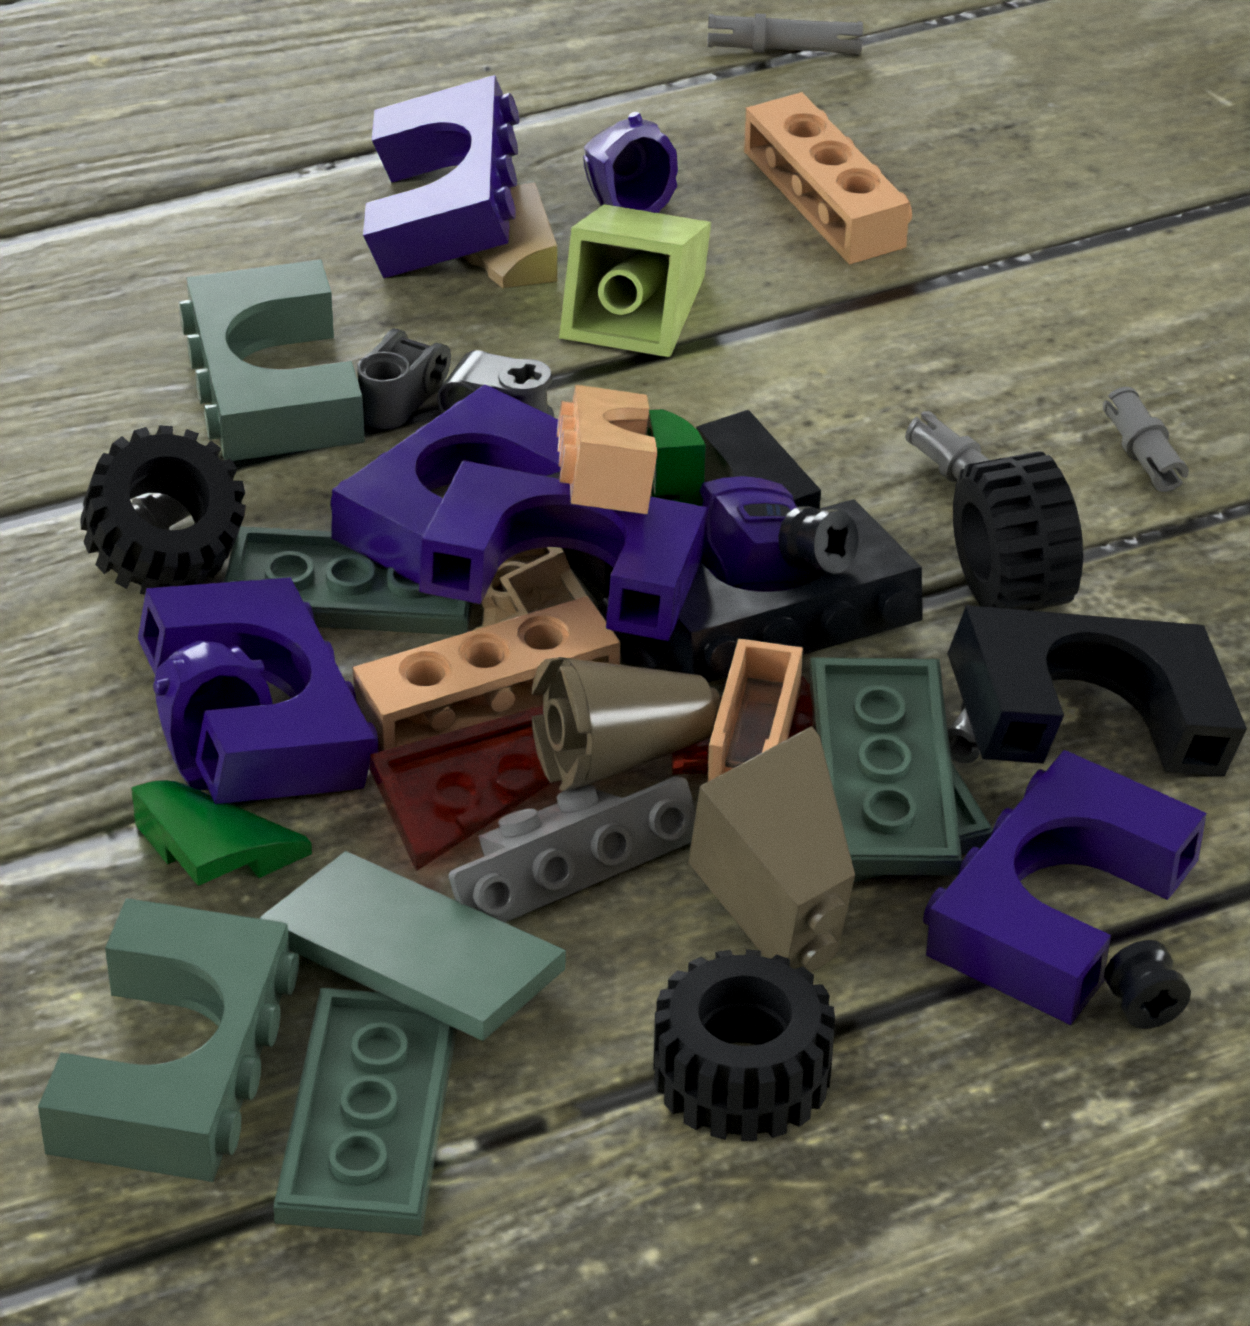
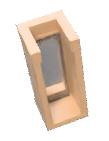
[708,638,803,782]

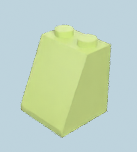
[559,204,711,357]

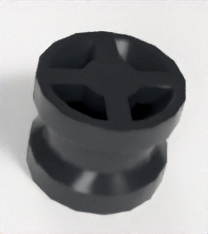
[778,506,859,574]
[1104,940,1191,1029]

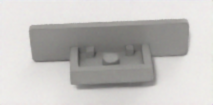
[449,776,696,922]

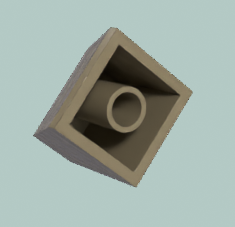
[688,726,855,971]

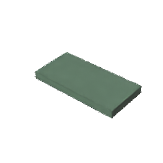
[224,526,472,635]
[809,657,962,875]
[260,851,566,1041]
[273,988,457,1236]

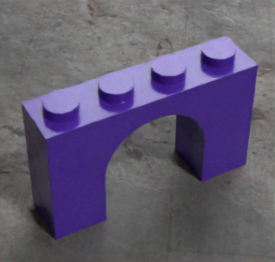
[363,75,519,278]
[330,384,561,598]
[419,461,707,641]
[138,577,378,804]
[923,750,1207,1025]

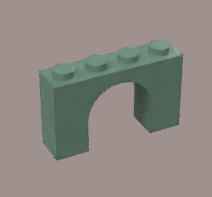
[178,259,365,461]
[38,898,299,1182]

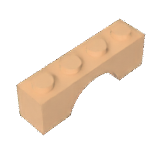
[557,385,657,514]

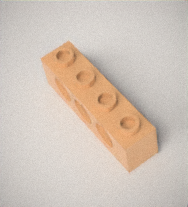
[744,92,912,265]
[353,596,620,762]

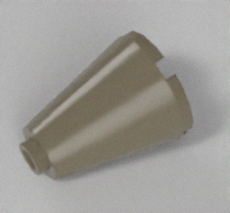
[531,657,721,791]

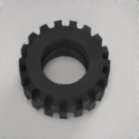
[80,425,246,595]
[953,451,1083,611]
[653,949,835,1141]

